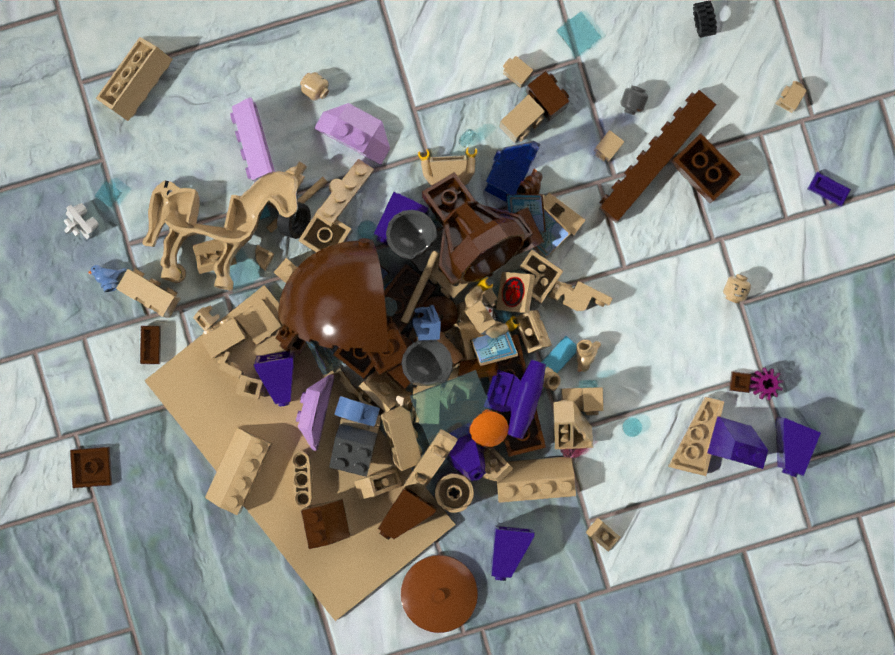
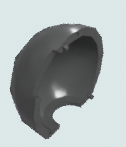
[386,210,437,260]
[401,340,453,386]

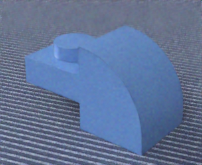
[334,396,380,427]

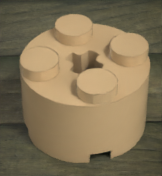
[435,472,474,513]

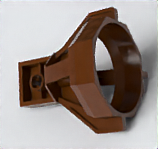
[422,172,533,284]

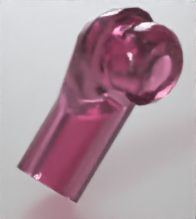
[560,448,587,458]

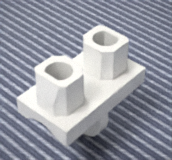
[64,203,99,240]

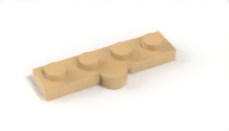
[315,159,374,227]

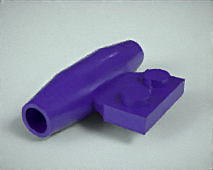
[484,360,546,439]

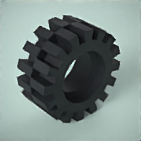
[693,0,717,38]

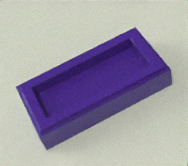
[807,172,851,207]

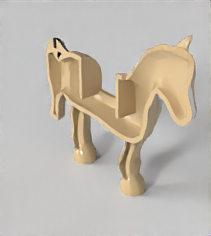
[142,166,298,291]

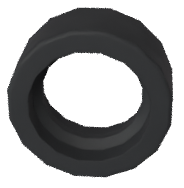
[277,202,311,239]

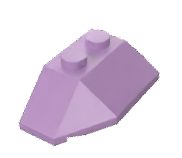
[314,103,390,165]
[296,374,335,451]

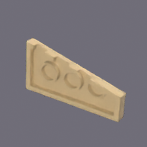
[668,397,724,476]

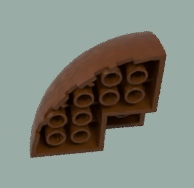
[278,238,388,352]

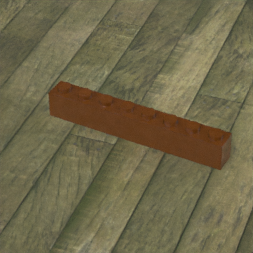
[599,90,717,223]

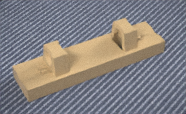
[404,429,457,496]

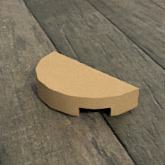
[335,368,360,401]

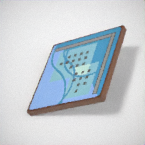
[507,194,546,232]

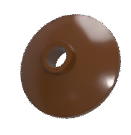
[419,296,458,332]

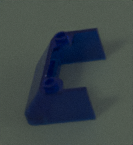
[484,141,541,202]

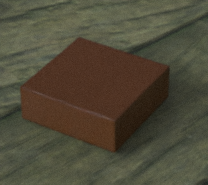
[729,372,751,393]

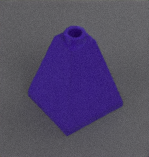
[254,350,295,407]
[446,421,486,481]

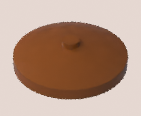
[401,555,478,633]

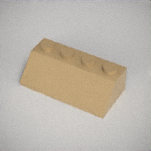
[96,37,173,121]
[205,427,272,515]
[496,456,576,503]

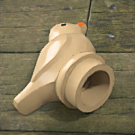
[576,339,601,372]
[543,367,561,391]

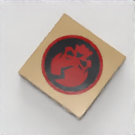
[496,272,535,314]

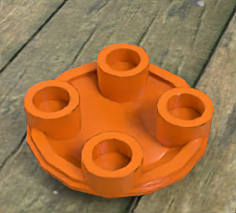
[469,409,509,447]

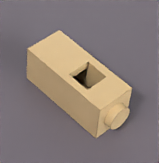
[543,193,585,237]

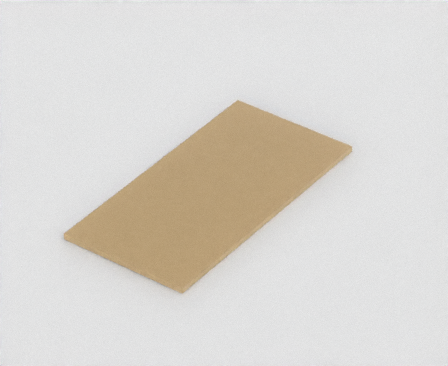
[144,285,456,621]

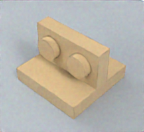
[357,371,406,414]

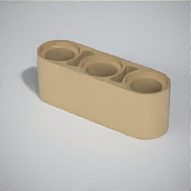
[292,451,313,508]

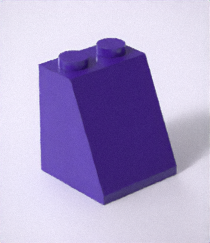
[374,191,429,246]
[707,416,768,469]
[775,417,821,478]
[490,526,535,581]

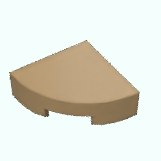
[255,245,275,271]

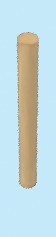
[266,177,327,233]
[401,250,440,323]

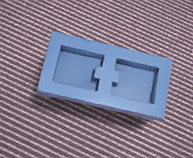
[412,305,441,340]

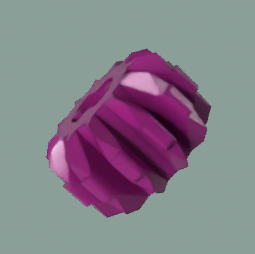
[750,368,783,400]

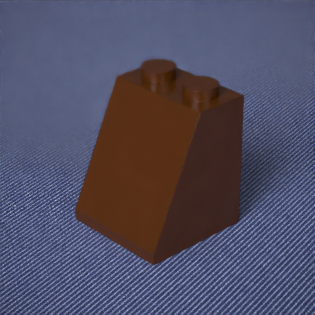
[378,487,437,540]
[301,499,351,549]

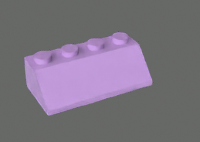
[230,97,275,183]

